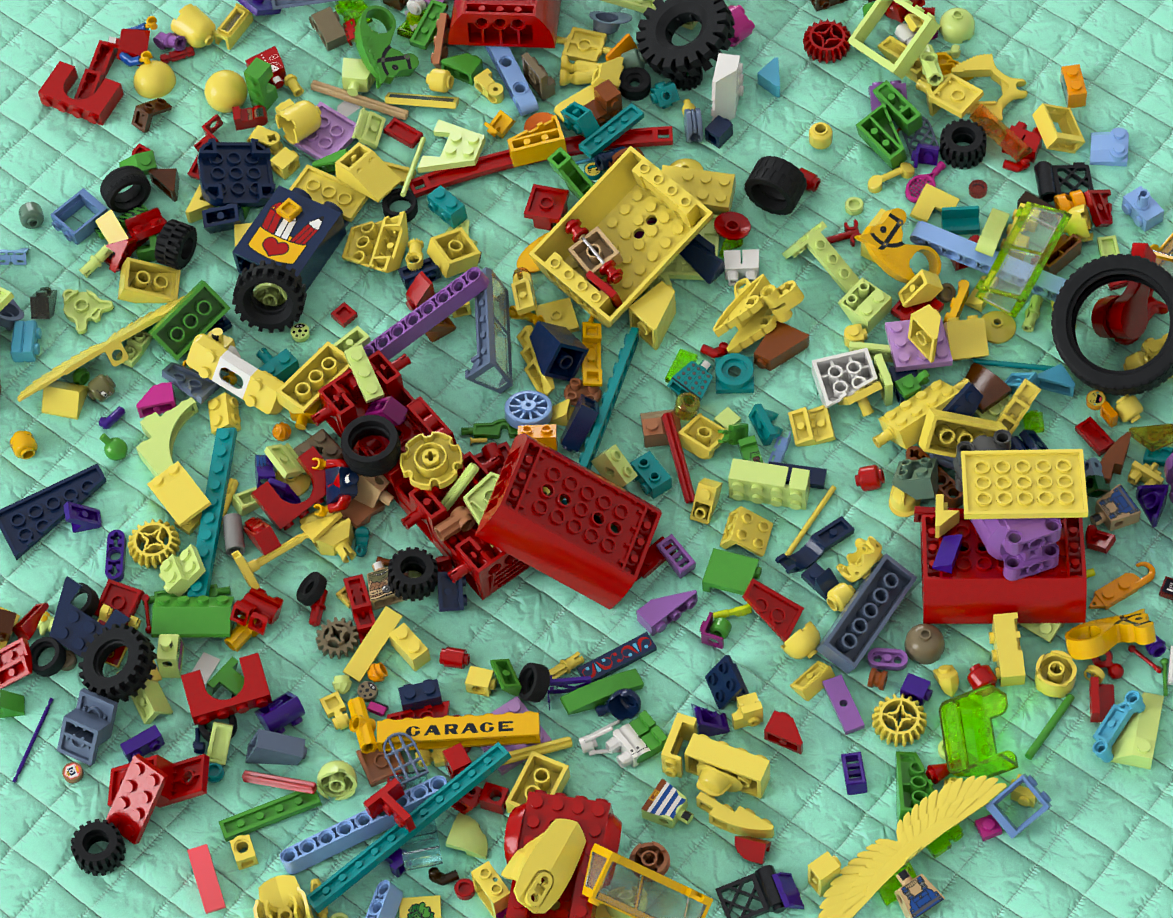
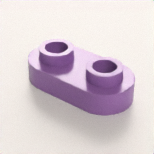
[867,648,908,671]

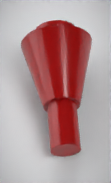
[926,759,963,784]

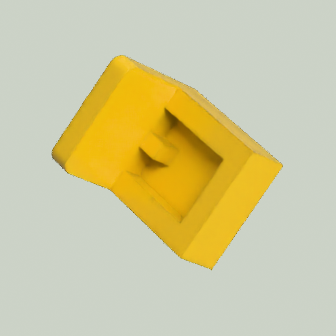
[484,110,516,139]

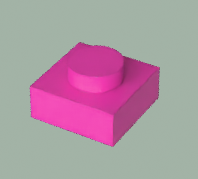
[974,814,1002,841]

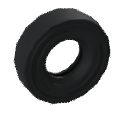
[296,572,327,606]

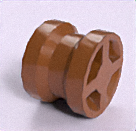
[867,667,888,691]

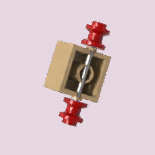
[565,219,623,284]

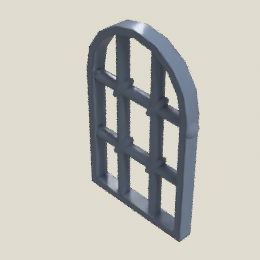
[383,732,429,786]

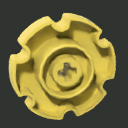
[400,432,463,491]

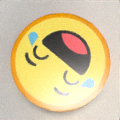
[1086,390,1106,410]

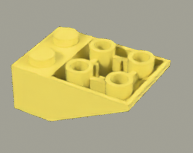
[335,142,402,203]

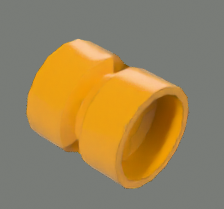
[1054,190,1086,219]

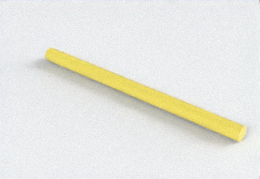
[785,485,837,556]

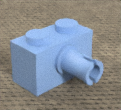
[1122,186,1164,232]

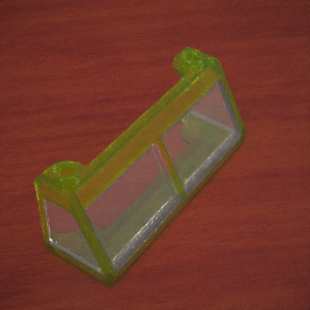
[975,201,1072,318]

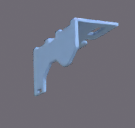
[0,248,29,265]
[768,431,791,463]

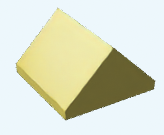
[41,380,89,420]

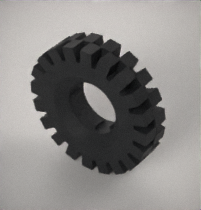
[636,0,735,80]

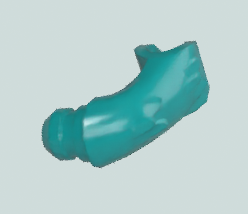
[354,526,370,557]

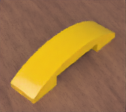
[582,322,602,387]

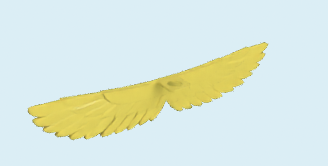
[17,295,185,402]
[818,775,1007,918]

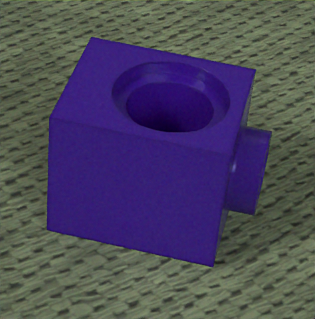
[900,673,933,706]

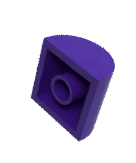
[254,691,305,734]

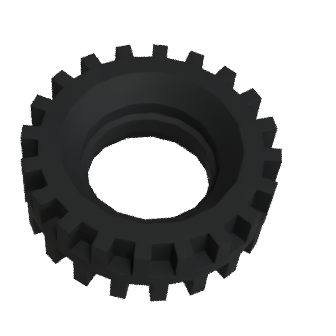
[232,260,307,333]
[78,623,157,703]

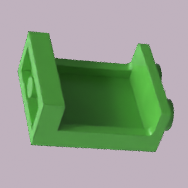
[702,548,762,601]

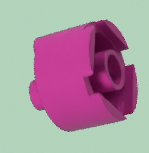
[728,5,755,47]

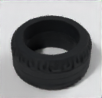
[100,166,151,213]

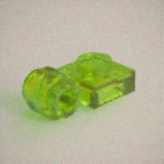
[926,824,964,858]

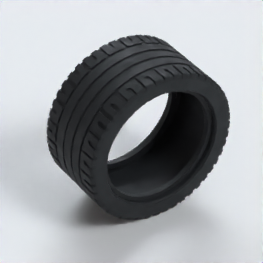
[1051,254,1173,396]

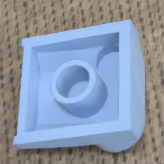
[1090,128,1129,167]

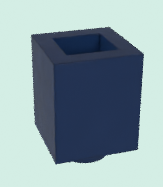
[705,115,733,149]

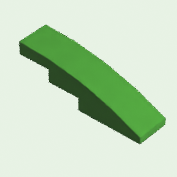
[560,668,644,715]

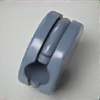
[684,108,703,143]

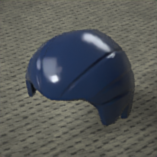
[595,688,641,721]

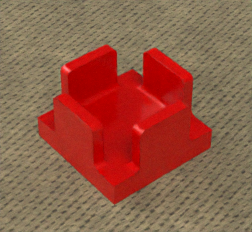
[524,184,569,231]

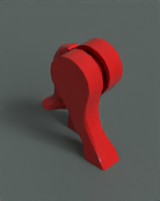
[1091,243,1168,345]

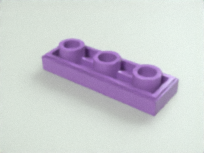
[822,675,865,735]

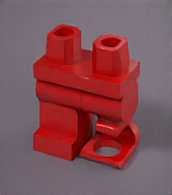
[230,588,283,636]

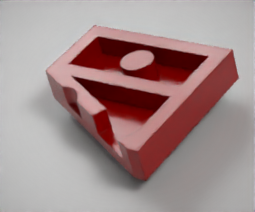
[1083,189,1113,227]

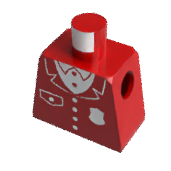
[245,46,286,89]

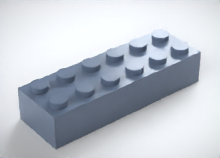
[816,554,917,674]

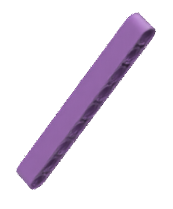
[363,267,489,360]

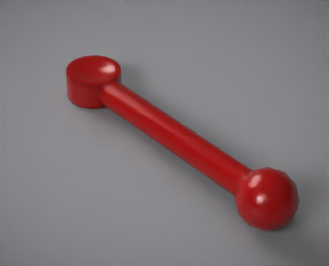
[141,594,152,634]
[1128,645,1163,673]

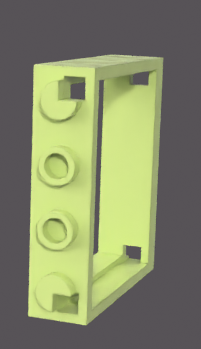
[848,0,941,80]

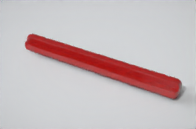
[662,412,695,504]

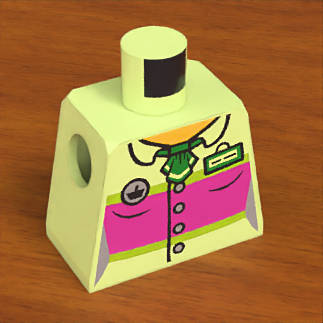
[157,634,184,678]

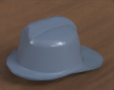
[589,11,632,35]
[0,299,24,331]

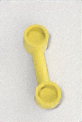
[868,162,915,193]

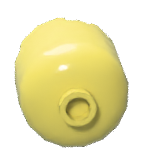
[171,4,216,48]
[275,100,321,145]

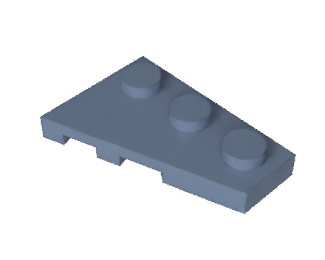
[162,362,220,404]

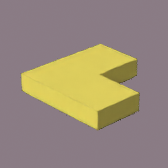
[910,183,960,222]

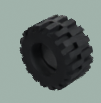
[940,119,987,169]
[155,219,197,270]
[388,547,438,601]
[71,819,126,876]

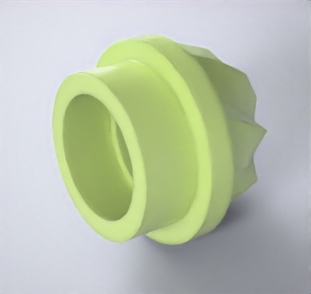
[332,675,352,694]

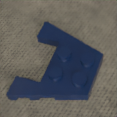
[49,576,131,658]

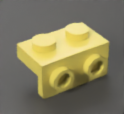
[208,392,241,436]

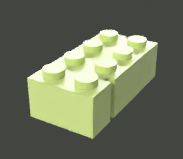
[728,458,810,510]

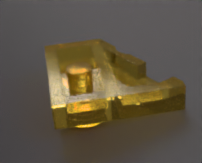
[1129,424,1173,452]

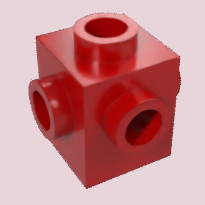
[451,786,483,814]

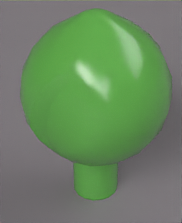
[99,433,128,461]

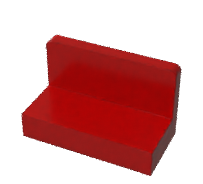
[1089,677,1115,722]

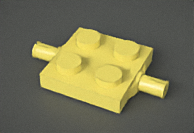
[556,27,612,63]

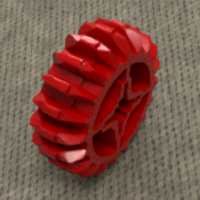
[803,18,851,64]

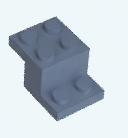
[57,688,118,766]

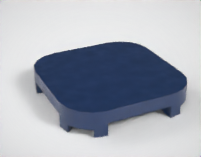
[197,138,276,207]

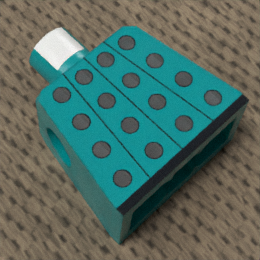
[667,360,713,408]

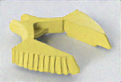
[951,54,1028,124]

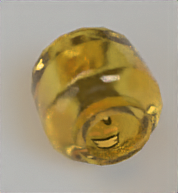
[674,392,700,421]

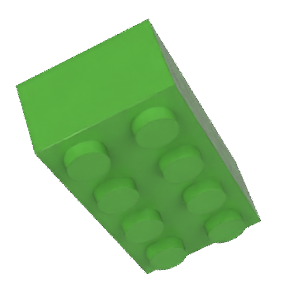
[148,280,231,361]

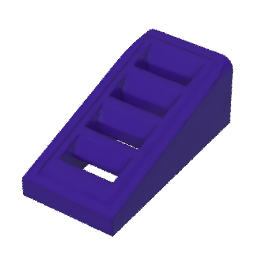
[841,752,867,795]

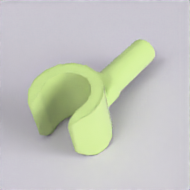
[936,44,961,59]

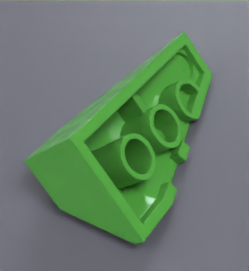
[896,751,935,823]

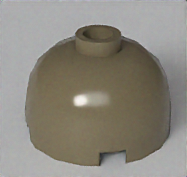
[904,623,945,665]

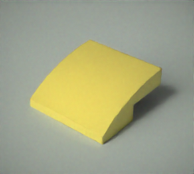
[788,405,836,447]

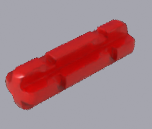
[160,46,195,64]

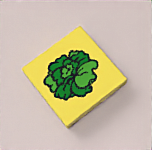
[399,895,442,918]

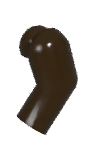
[428,867,460,886]

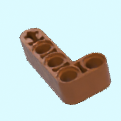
[906,446,963,508]

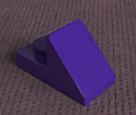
[63,501,102,533]

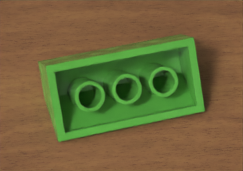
[151,595,235,638]

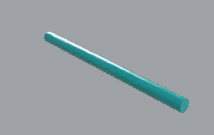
[973,358,1066,371]

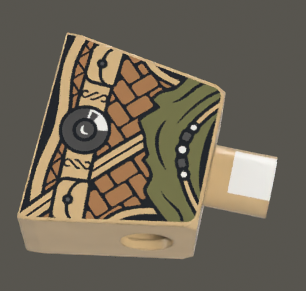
[367,561,408,611]

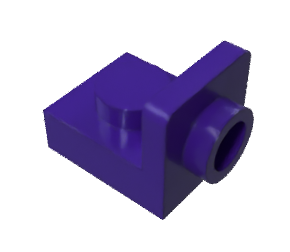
[911,143,940,168]

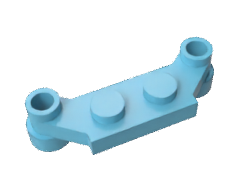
[1092,690,1146,763]

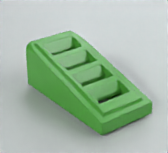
[312,149,348,173]

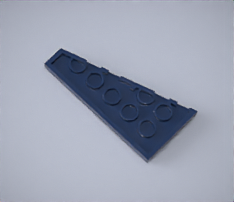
[0,463,107,561]

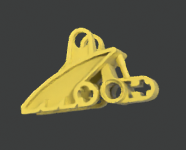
[713,274,804,354]

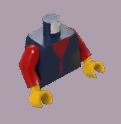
[312,458,359,517]

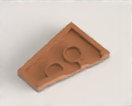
[431,13,451,69]

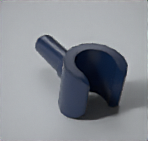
[193,727,206,754]

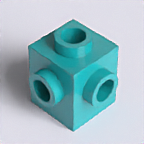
[650,81,680,109]

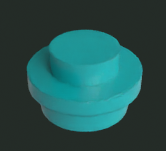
[208,763,225,783]

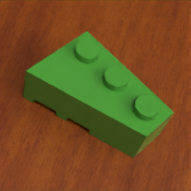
[856,103,907,170]

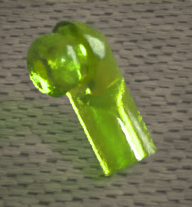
[719,239,743,258]

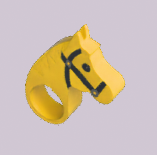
[854,208,941,284]
[1065,609,1156,660]

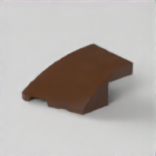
[965,362,1012,414]

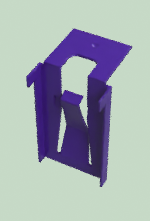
[548,675,592,710]

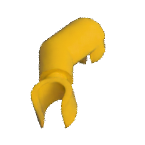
[509,305,545,325]

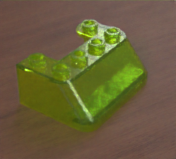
[939,684,1018,778]

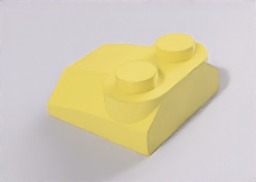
[678,413,729,459]

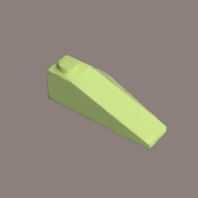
[1110,692,1164,770]

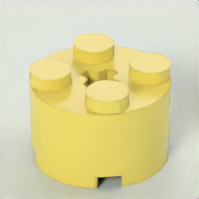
[1035,650,1077,698]

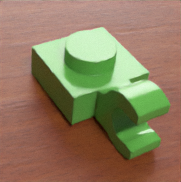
[895,370,930,400]

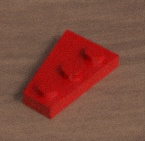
[742,578,804,642]

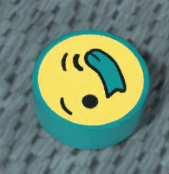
[584,162,602,180]

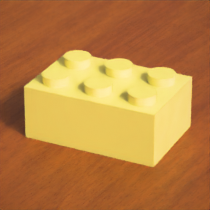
[505,751,570,813]

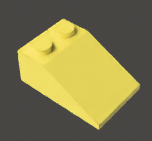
[118,257,181,303]
[147,461,211,527]

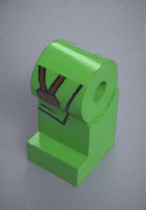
[738,435,763,463]

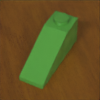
[873,80,923,137]

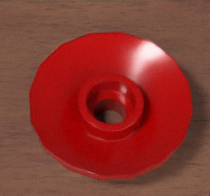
[714,212,751,240]

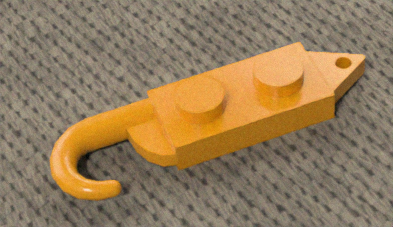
[1089,562,1156,610]

